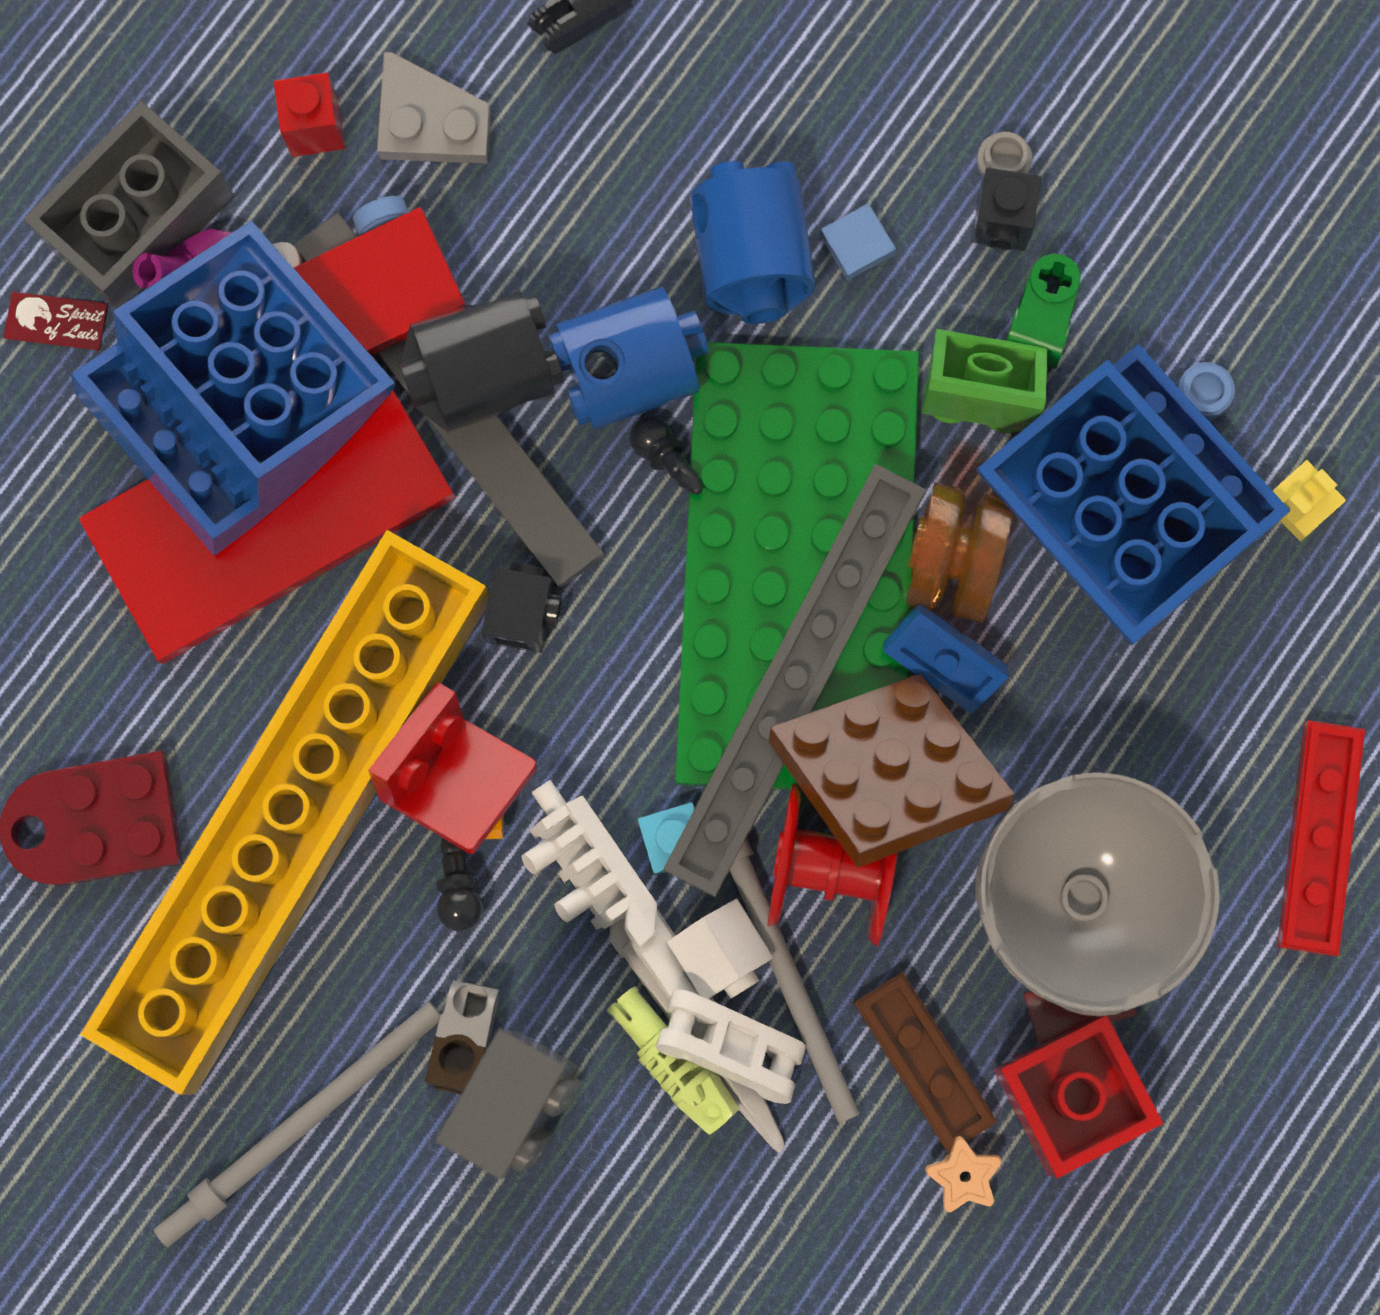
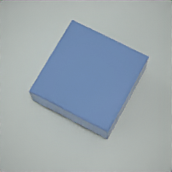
[820,203,896,281]

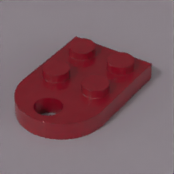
[0,750,183,886]

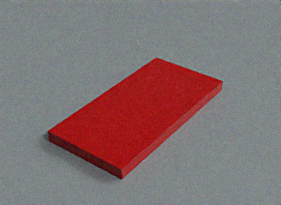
[78,355,455,665]

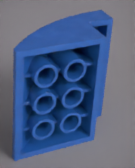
[71,221,395,556]
[976,344,1290,646]

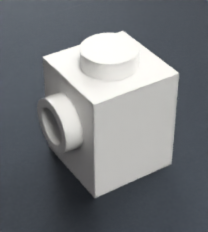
[667,899,773,999]

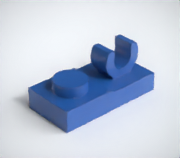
[883,603,1009,714]

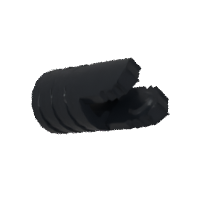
[527,0,633,55]

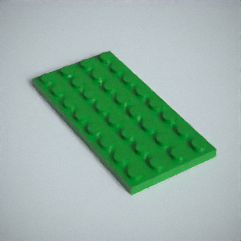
[675,342,919,791]

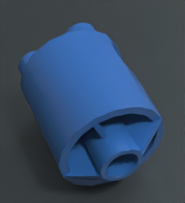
[690,161,816,324]
[548,286,709,430]

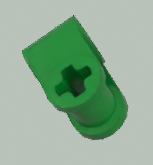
[1006,254,1081,369]

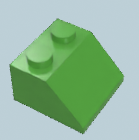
[921,329,1047,433]

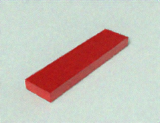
[1277,720,1365,957]

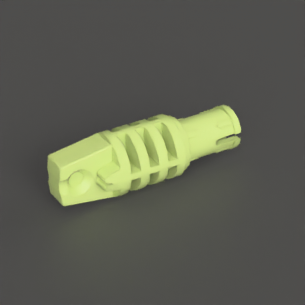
[607,986,739,1135]

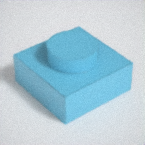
[638,802,694,875]

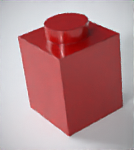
[273,72,345,157]

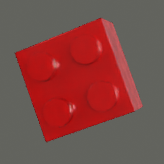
[993,1015,1164,1179]

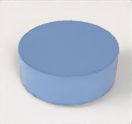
[352,196,409,236]
[1177,362,1235,421]

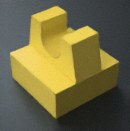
[1273,460,1346,542]

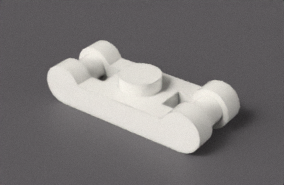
[656,990,806,1104]

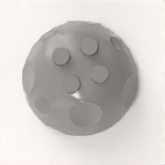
[975,773,1219,1016]

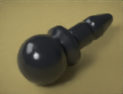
[629,415,703,495]
[436,838,483,932]

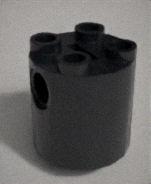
[400,288,564,433]

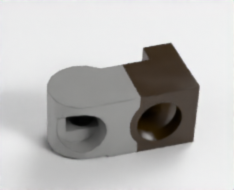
[424,980,500,1095]

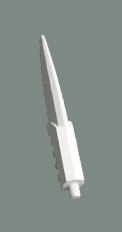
[522,780,784,1153]

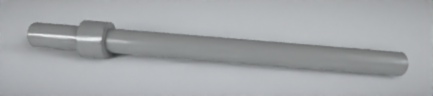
[730,838,859,1123]
[154,1001,441,1247]

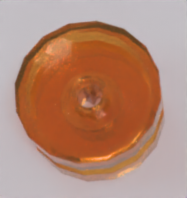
[904,482,1013,624]

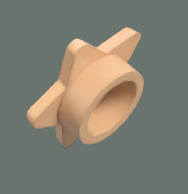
[925,1136,1001,1212]

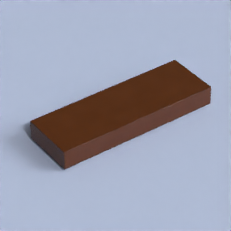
[853,972,998,1153]

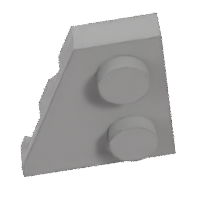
[377,52,491,164]

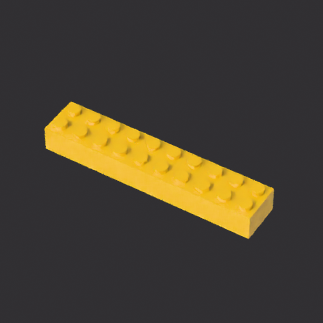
[80,530,489,1095]

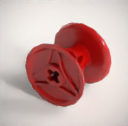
[767,783,897,946]

